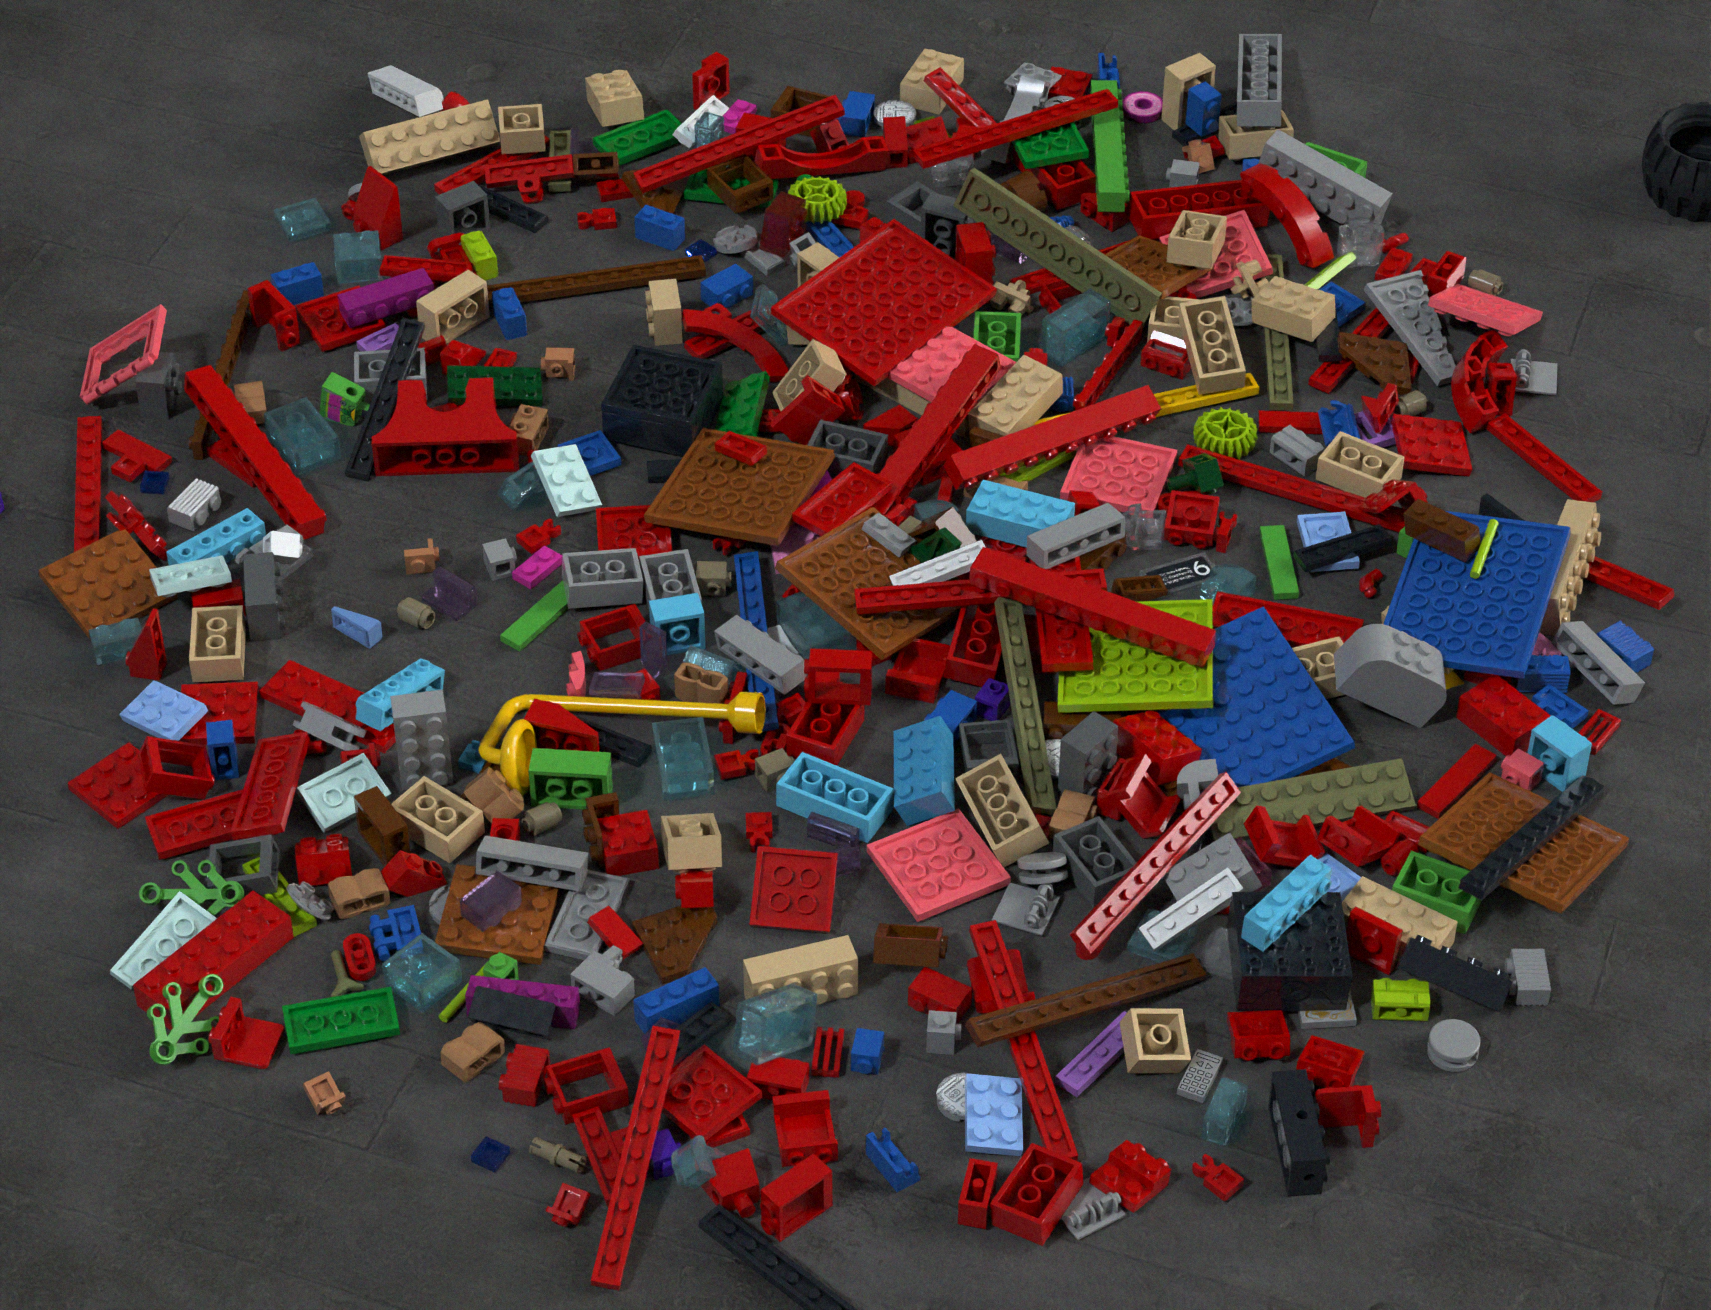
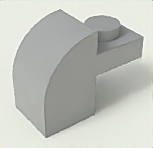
[1177,759,1218,809]

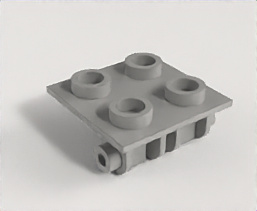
[1004,62,1062,101]
[1511,349,1558,395]
[992,883,1060,936]
[1061,1177,1126,1240]

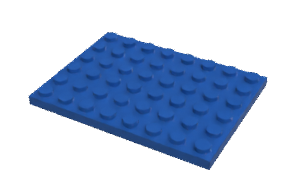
[1383,511,1571,679]
[1153,606,1355,787]

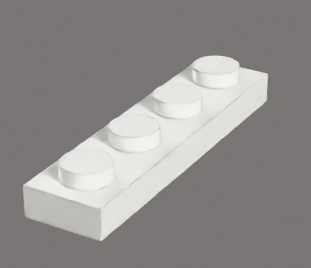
[673,95,729,149]
[889,540,986,586]
[1139,867,1244,952]

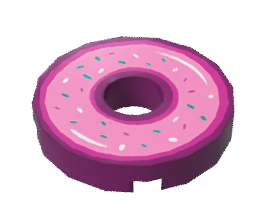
[1122,91,1163,123]

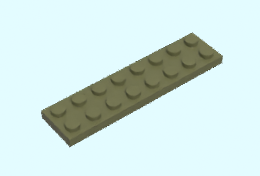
[1209,758,1416,842]

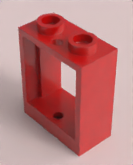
[1039,278,1110,328]
[577,604,655,671]
[804,648,872,705]
[138,736,215,800]
[543,1047,629,1125]
[760,1153,833,1242]

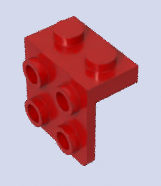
[1360,479,1428,513]
[295,834,352,886]
[967,949,1035,1014]
[209,997,284,1069]
[1314,1085,1382,1148]

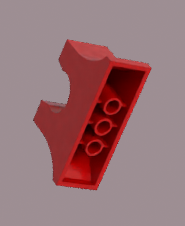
[372,378,519,476]

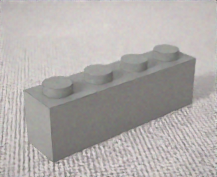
[1027,503,1125,569]
[714,615,807,695]
[1551,621,1645,705]
[476,836,588,891]

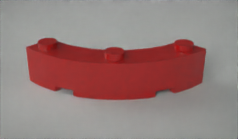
[1240,163,1334,268]
[1451,330,1508,433]

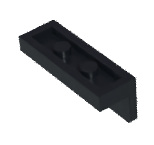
[468,986,556,1041]

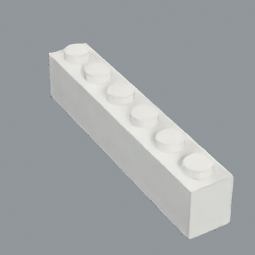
[368,65,444,117]

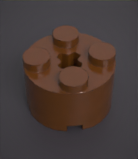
[1000,171,1048,212]

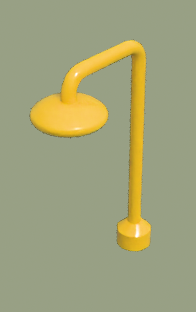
[478,692,766,796]

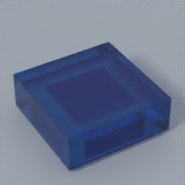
[685,239,717,262]
[140,471,170,495]
[471,1136,510,1173]

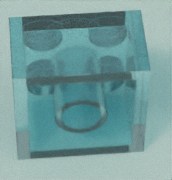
[333,230,383,284]
[382,933,462,1013]

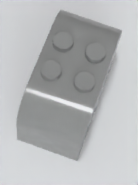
[1334,624,1447,728]

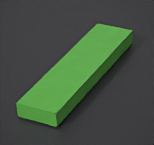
[1259,525,1299,600]
[500,580,568,652]

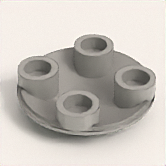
[1226,296,1253,326]
[287,881,335,920]

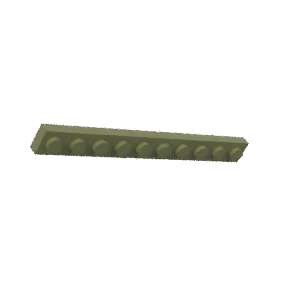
[1260,255,1294,411]
[994,597,1056,815]

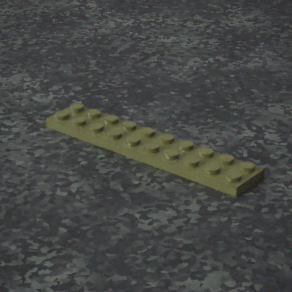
[953,168,1162,329]

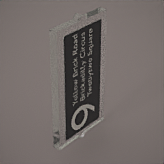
[1139,552,1222,600]

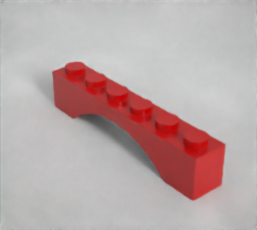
[754,136,889,179]

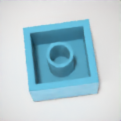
[649,593,706,657]
[1528,715,1592,792]

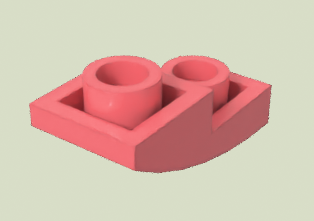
[566,651,586,697]

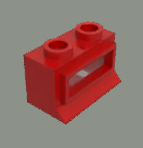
[1140,330,1191,380]

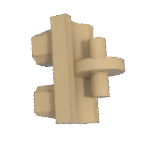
[1231,259,1269,299]
[990,280,1034,316]

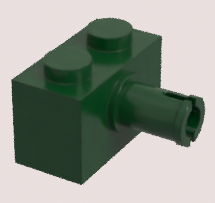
[1167,453,1224,495]

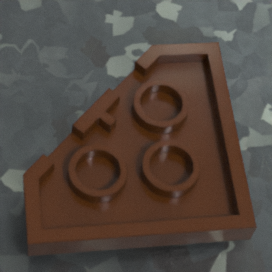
[622,168,690,214]
[1337,332,1411,395]
[632,906,717,985]

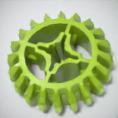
[787,176,847,224]
[1193,407,1258,460]

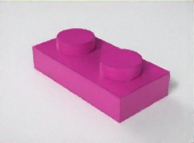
[717,99,757,134]
[512,546,562,589]

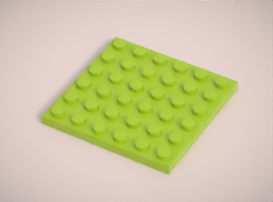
[1058,599,1213,713]

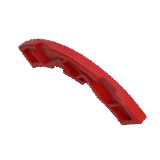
[681,309,789,382]

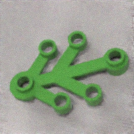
[139,860,244,917]
[147,974,223,1065]

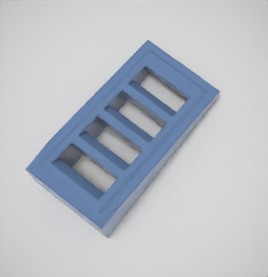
[331,606,383,649]

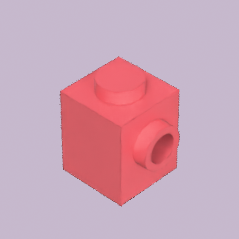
[1501,748,1544,791]

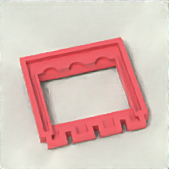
[80,304,167,405]

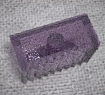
[460,870,522,932]

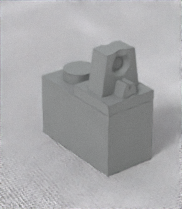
[570,945,635,1016]

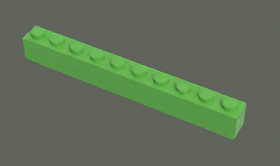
[1090,80,1129,212]

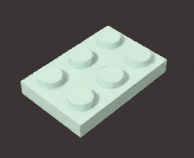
[531,444,602,517]
[149,555,232,597]
[296,753,391,833]

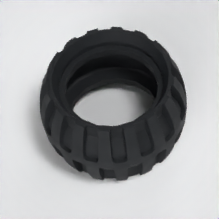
[1642,102,1711,223]

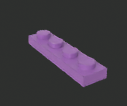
[1055,1011,1127,1097]

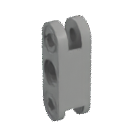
[292,701,367,751]

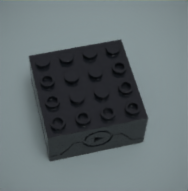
[601,345,723,456]
[1227,892,1352,1011]

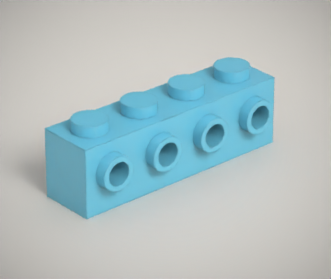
[166,508,266,566]
[356,658,445,731]
[1241,855,1332,952]

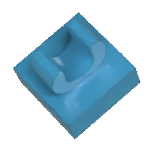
[458,740,487,773]

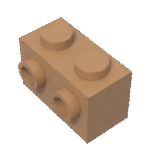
[509,404,549,456]

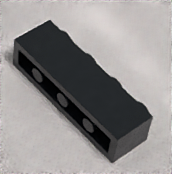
[1396,934,1513,1012]

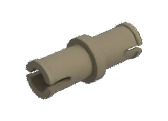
[529,1137,587,1174]

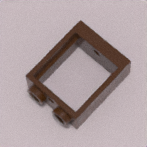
[771,86,831,137]
[707,154,773,214]
[354,786,411,867]
[873,923,948,967]

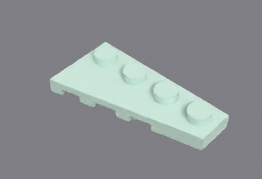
[110,891,217,990]

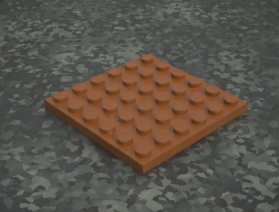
[644,428,835,546]
[775,507,961,660]
[1418,772,1629,914]

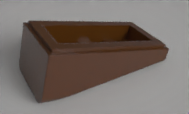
[1111,575,1168,602]

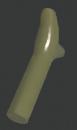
[331,950,364,997]

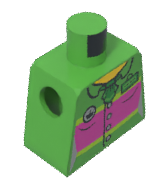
[319,372,370,426]

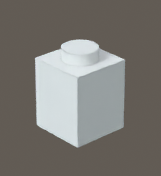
[263,531,302,565]

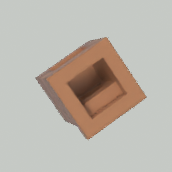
[541,348,575,381]

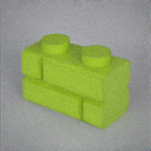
[461,230,498,281]
[1371,978,1430,1021]

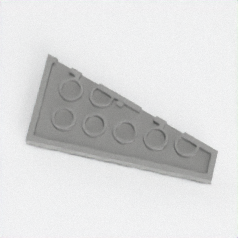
[1364,270,1456,386]

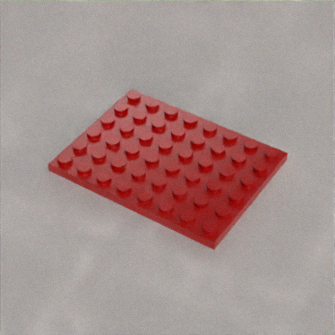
[770,219,997,387]

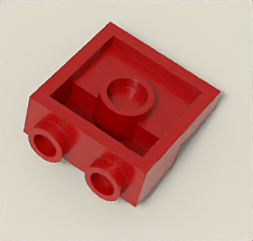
[692,51,730,110]
[1164,490,1220,549]
[1227,1010,1290,1061]
[1296,1035,1365,1088]
[1089,1140,1172,1213]

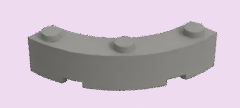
[980,75,1051,163]

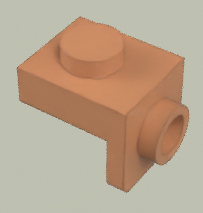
[1182,139,1215,173]
[404,538,440,575]
[303,1071,346,1115]

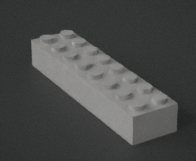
[1237,34,1282,129]

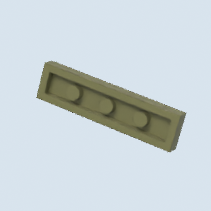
[548,130,572,192]

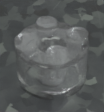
[1337,217,1384,268]

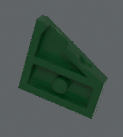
[909,527,962,563]

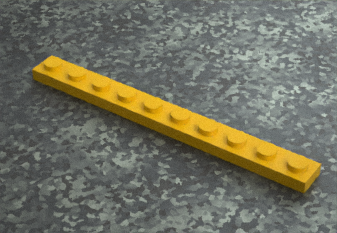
[1033,373,1259,426]

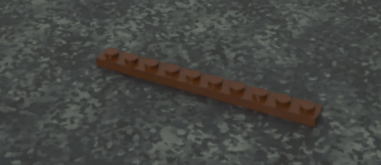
[487,255,706,307]
[189,290,252,460]
[965,953,1207,1048]

